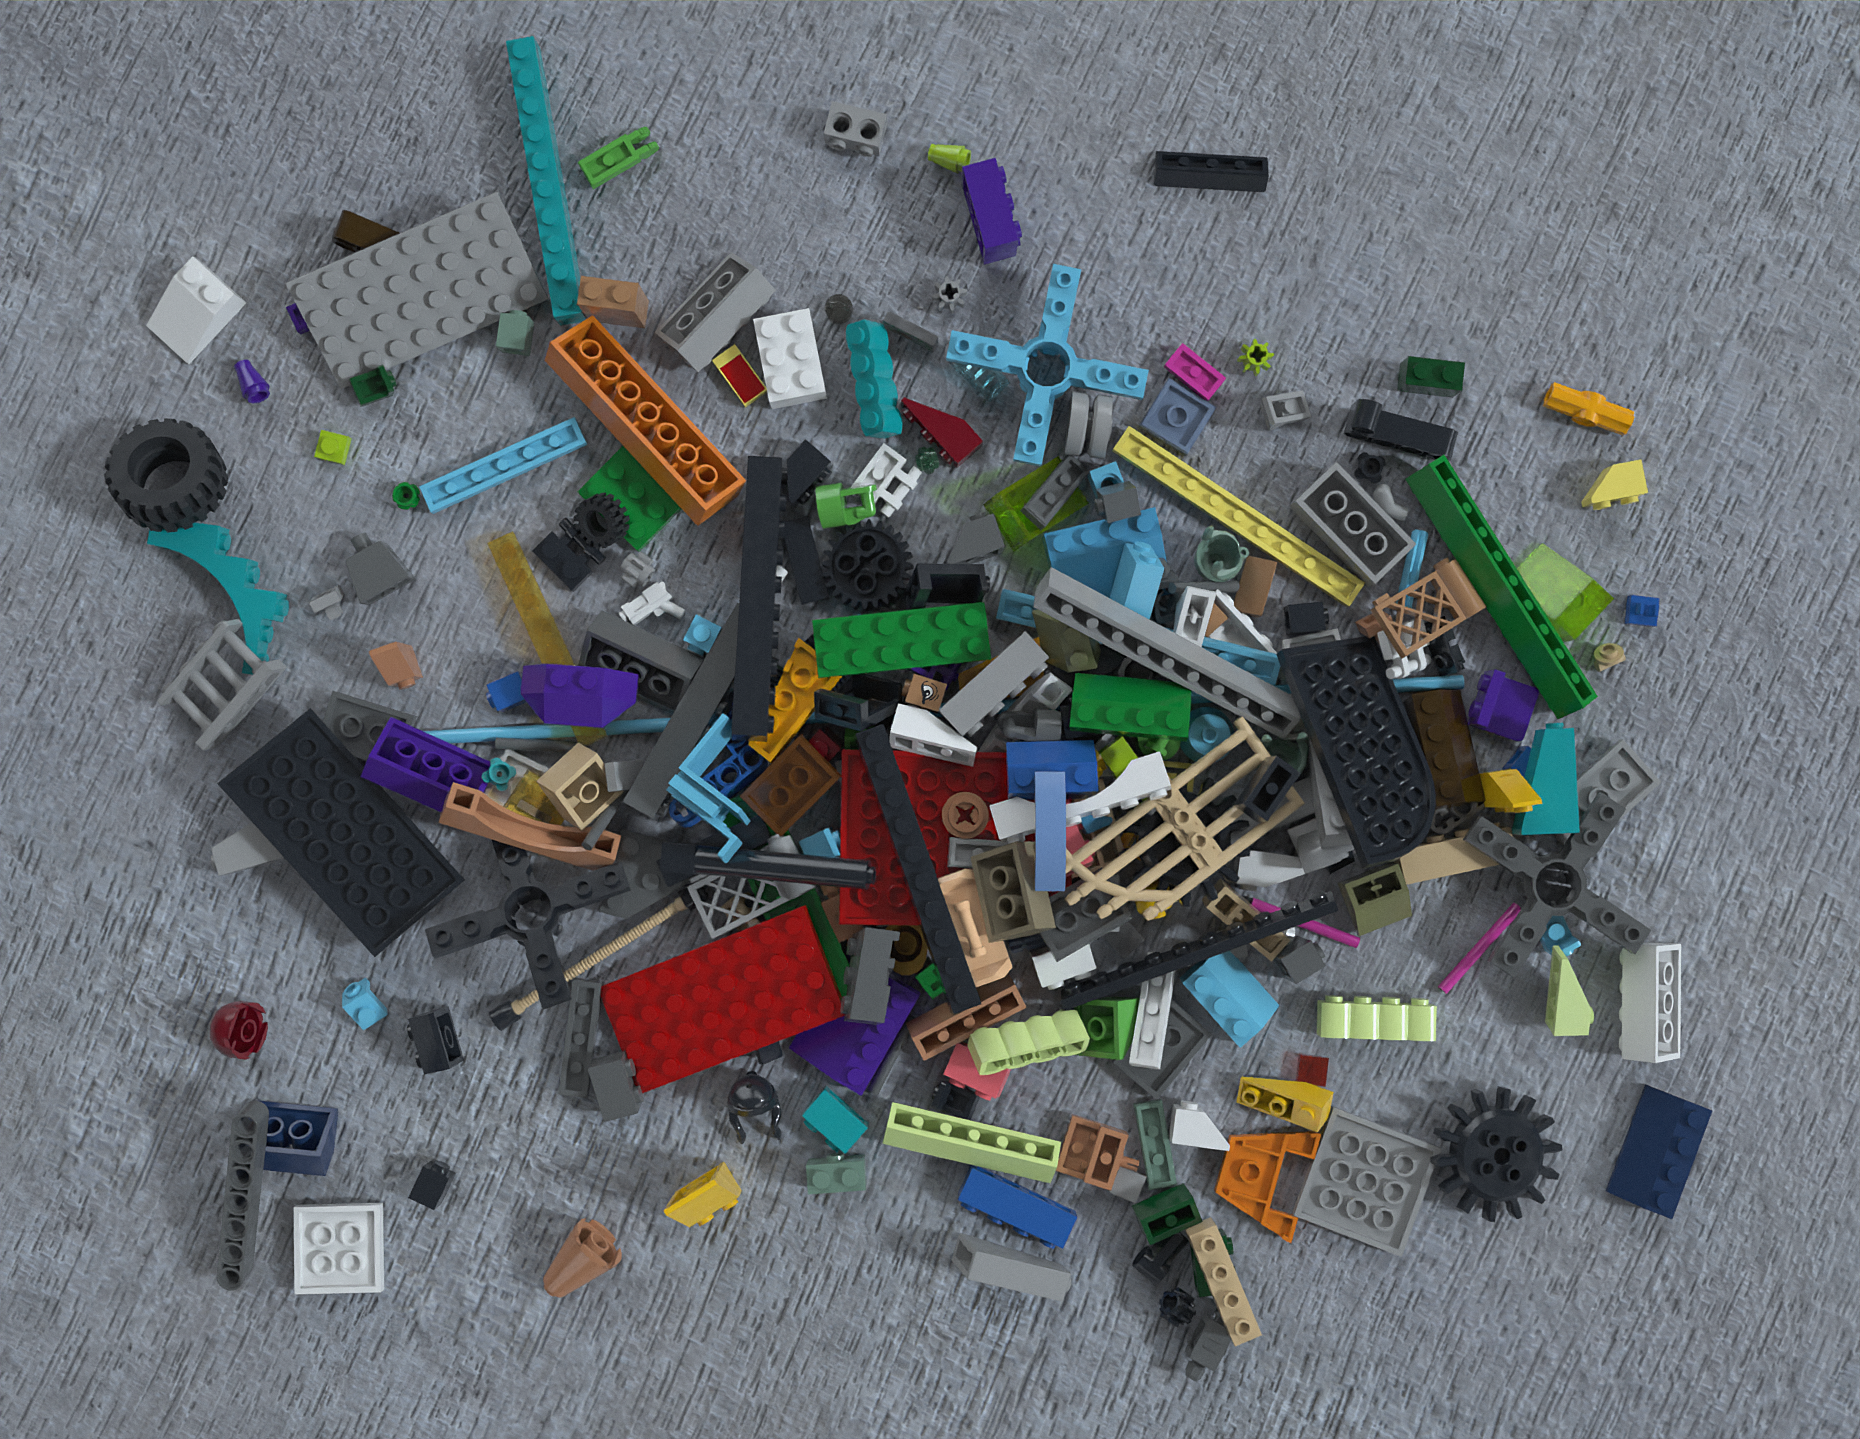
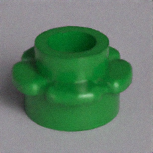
[392,482,420,510]

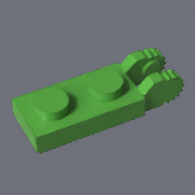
[578,126,659,190]

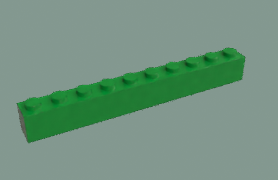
[1405,455,1598,719]

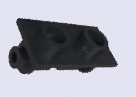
[1424,616,1465,676]

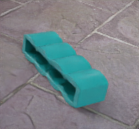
[846,319,903,439]

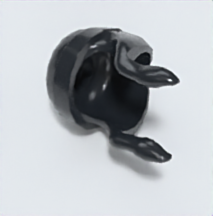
[728,1071,782,1145]

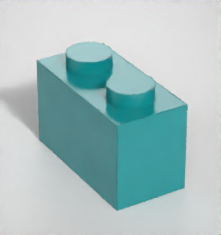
[802,1085,869,1154]

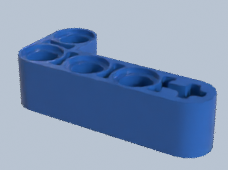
[669,739,768,828]

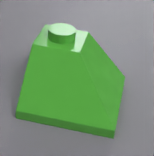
[1074,996,1140,1060]

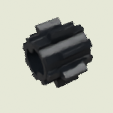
[1159,1287,1196,1327]

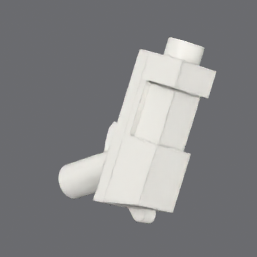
[619,582,686,625]

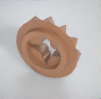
[942,792,988,839]

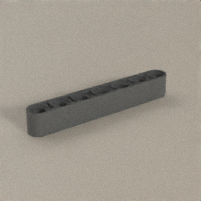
[217,1100,269,1291]

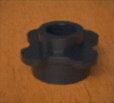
[1354,452,1385,484]

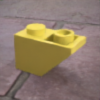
[1581,460,1648,510]

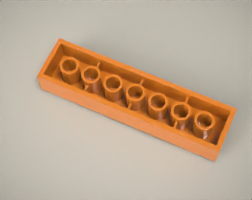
[544,315,746,526]

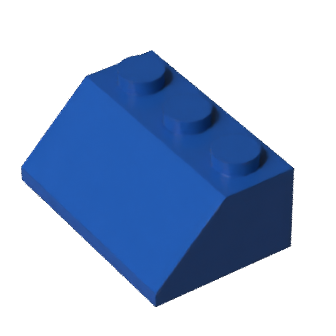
[1006,740,1098,800]

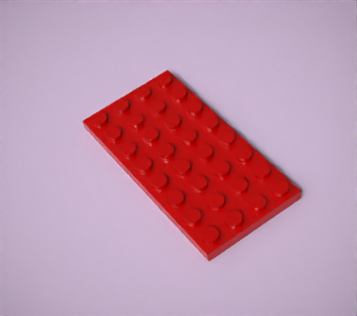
[600,905,846,1093]

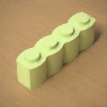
[1317,995,1437,1041]
[968,1009,1090,1075]

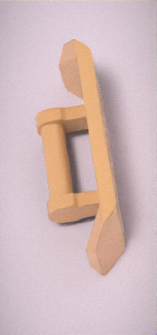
[938,869,1012,987]

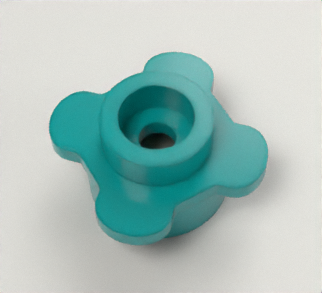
[482,758,516,791]

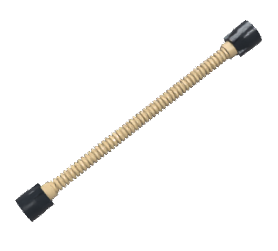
[489,884,710,1031]

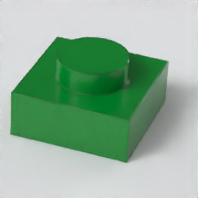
[915,962,943,999]

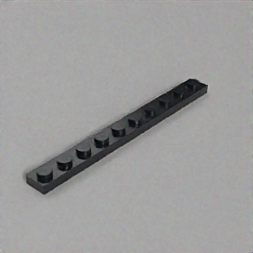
[1060,891,1339,1010]

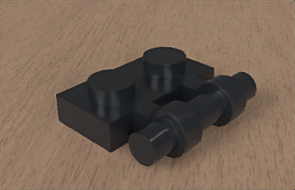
[532,517,606,592]

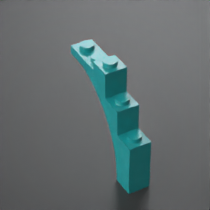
[147,522,289,675]

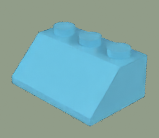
[1180,951,1279,1048]

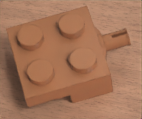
[1056,1114,1139,1191]

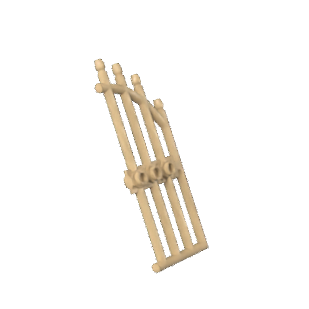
[1065,716,1305,921]

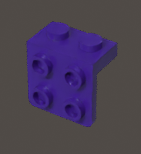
[1468,669,1539,742]

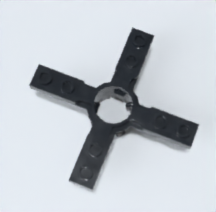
[425,839,631,1009]

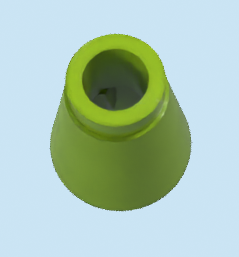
[928,144,971,174]

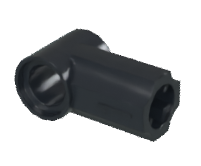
[1132,1232,1189,1285]

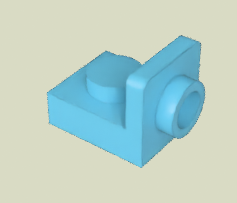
[1540,916,1581,957]

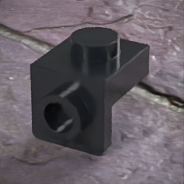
[931,1081,980,1121]

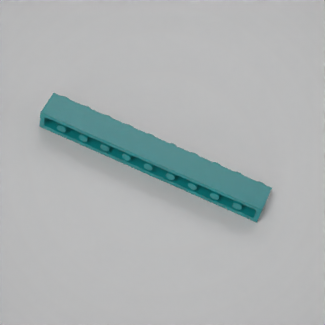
[506,36,587,326]

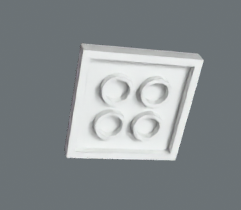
[294,1203,384,1294]

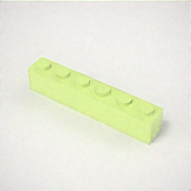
[883,1102,1061,1183]

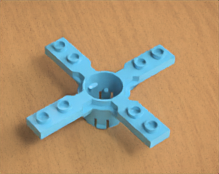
[946,264,1149,467]

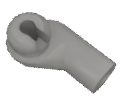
[1373,484,1408,521]

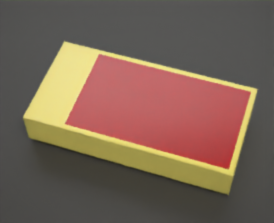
[712,344,767,408]

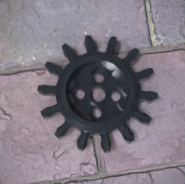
[1117,772,1251,907]
[1430,1086,1563,1222]

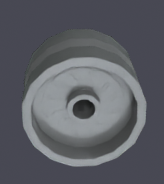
[1064,391,1113,459]

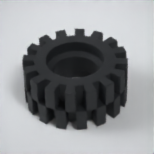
[574,492,630,548]

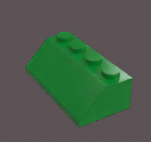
[1070,673,1191,741]

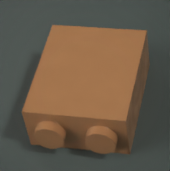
[577,276,649,328]

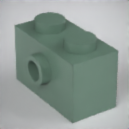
[806,1153,867,1195]

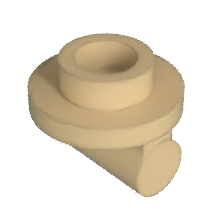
[1594,643,1626,672]

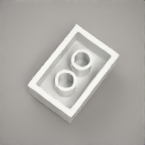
[753,308,827,409]

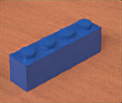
[958,1165,1077,1249]

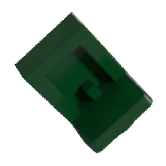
[349,364,397,407]

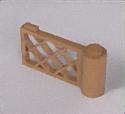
[1370,557,1486,659]

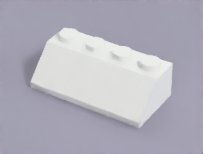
[1619,943,1681,1063]

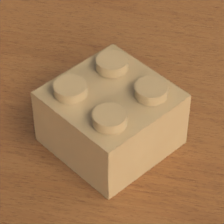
[536,742,623,831]

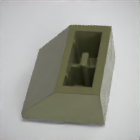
[1337,862,1412,936]

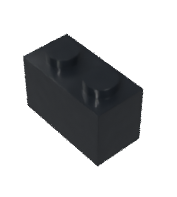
[1234,756,1300,822]

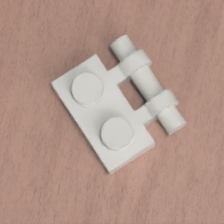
[850,443,922,518]
[1377,619,1431,679]

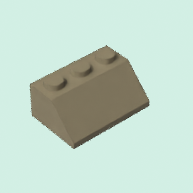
[970,841,1056,943]

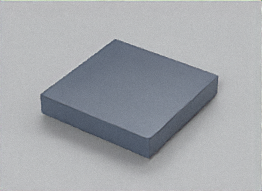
[1138,378,1217,456]

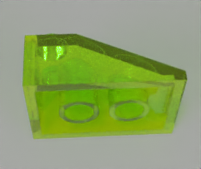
[983,456,1089,552]
[1517,543,1614,642]

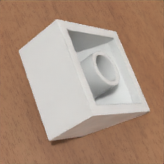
[1029,944,1096,990]

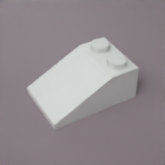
[146,256,246,364]

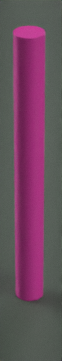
[1250,897,1360,948]
[1438,902,1521,994]

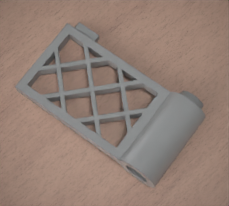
[687,834,815,939]

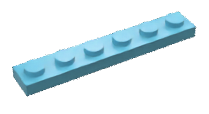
[419,417,588,514]

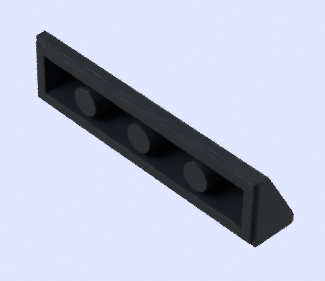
[1154,151,1269,192]

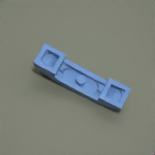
[1035,771,1066,891]

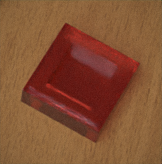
[1295,1053,1329,1087]

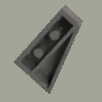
[840,927,900,1025]

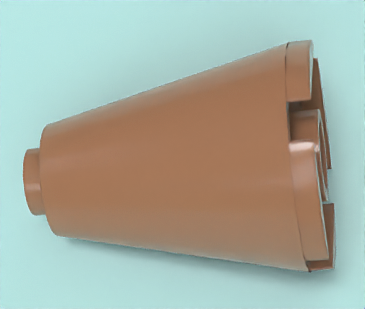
[543,1218,622,1298]

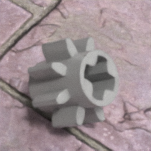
[932,276,967,314]
[620,552,655,587]

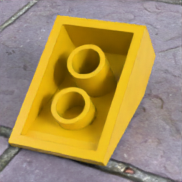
[663,1162,742,1227]

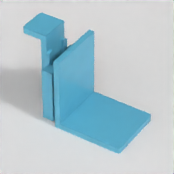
[666,714,750,863]

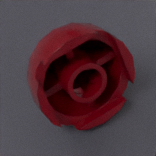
[210,1001,268,1060]

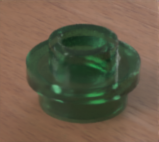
[915,446,939,475]

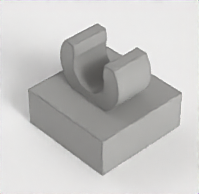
[309,585,345,621]

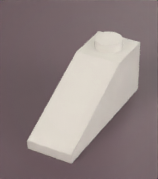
[889,703,977,767]
[1234,850,1305,892]

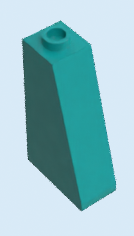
[1512,723,1580,835]

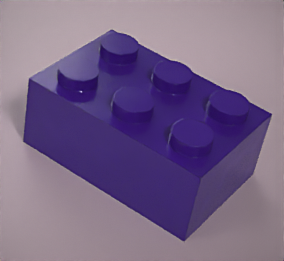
[961,157,1022,265]

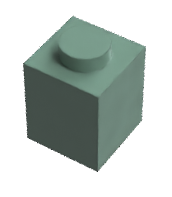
[496,310,535,356]

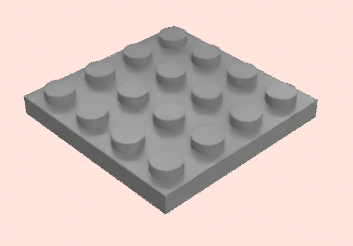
[1292,1106,1441,1257]

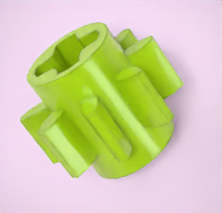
[1237,339,1274,376]

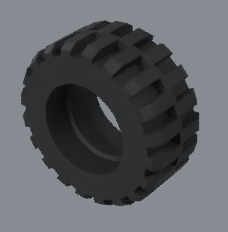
[104,418,228,533]

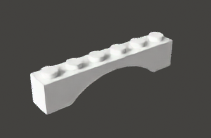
[989,751,1172,844]

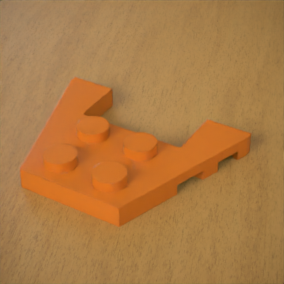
[1214,1131,1321,1243]

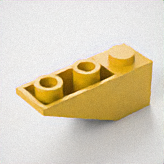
[1479,769,1542,813]
[1236,1077,1334,1132]

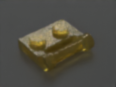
[503,769,564,826]

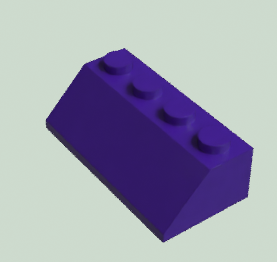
[361,717,490,812]

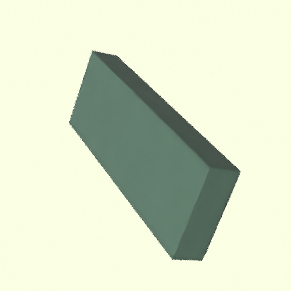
[1133,1099,1177,1190]

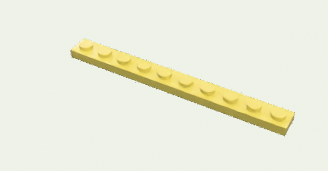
[1112,426,1365,607]

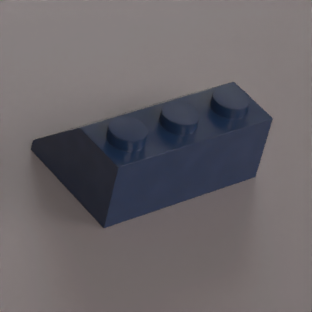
[248,1100,338,1176]

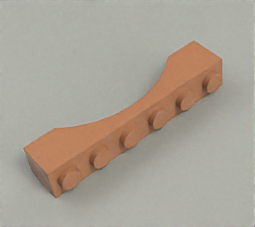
[438,782,621,871]

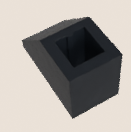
[787,439,832,508]

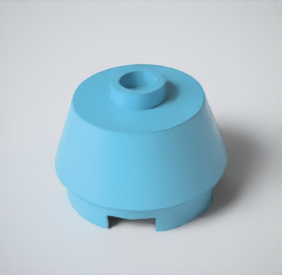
[1180,707,1234,763]

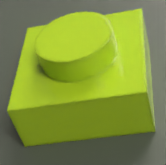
[314,430,352,465]

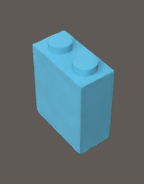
[1110,541,1164,620]

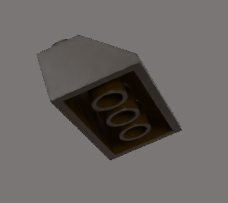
[1404,689,1486,810]

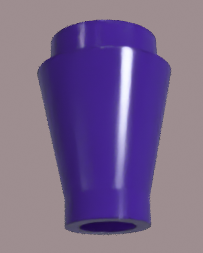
[234,360,270,404]

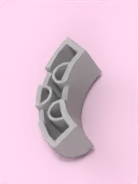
[1297,829,1356,874]

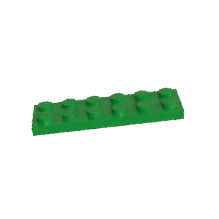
[812,602,991,679]

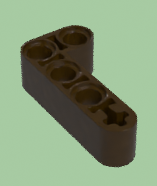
[332,210,399,252]

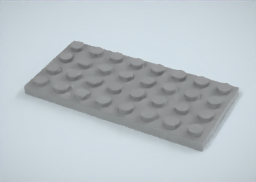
[285,191,548,389]

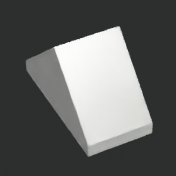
[1173,586,1216,647]

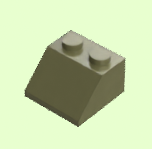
[1032,609,1101,672]

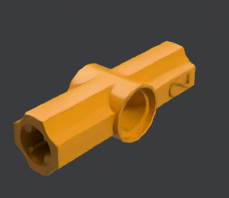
[1543,382,1635,436]

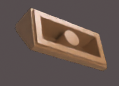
[1233,556,1277,618]

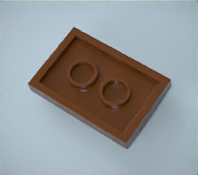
[740,735,842,837]

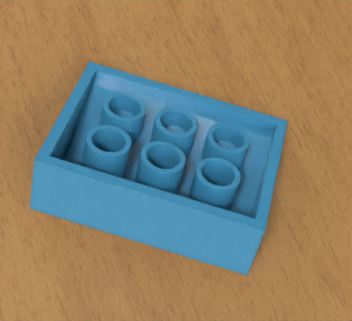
[1042,507,1170,598]

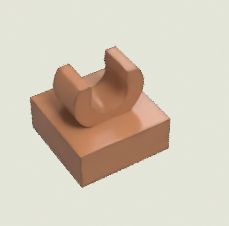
[1355,611,1393,645]

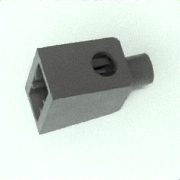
[346,533,416,605]

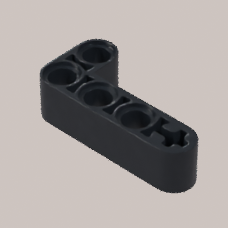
[1344,399,1458,461]

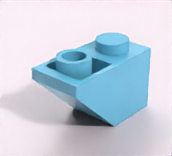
[799,827,841,857]

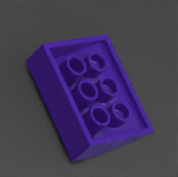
[789,949,920,1096]

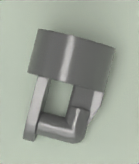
[997,708,1062,742]

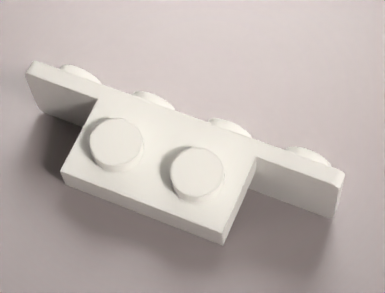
[1208,589,1286,682]

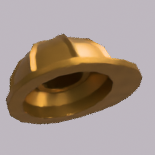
[885,925,928,975]

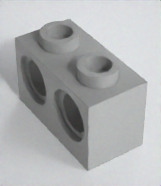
[824,101,887,157]

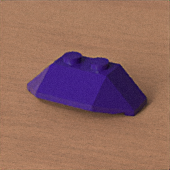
[521,664,639,728]

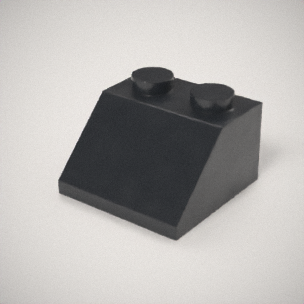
[407,1006,464,1075]

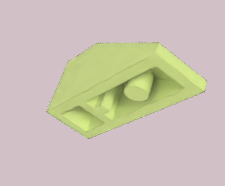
[1545,945,1594,1036]

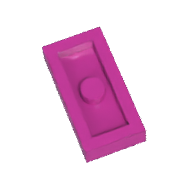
[1164,343,1226,401]

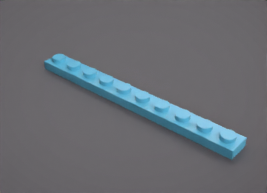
[996,589,1281,685]

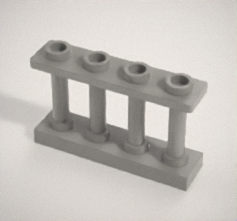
[157,619,287,751]

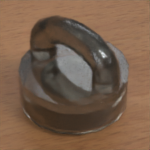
[825,294,853,324]

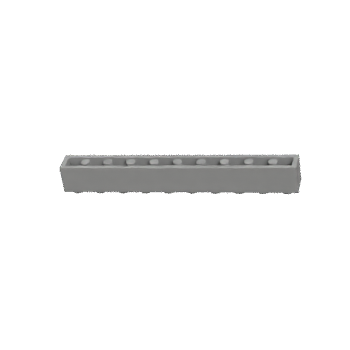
[1034,567,1300,739]

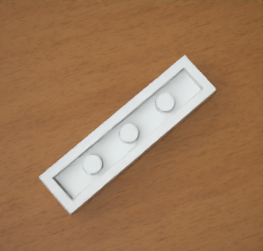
[1129,952,1176,1069]

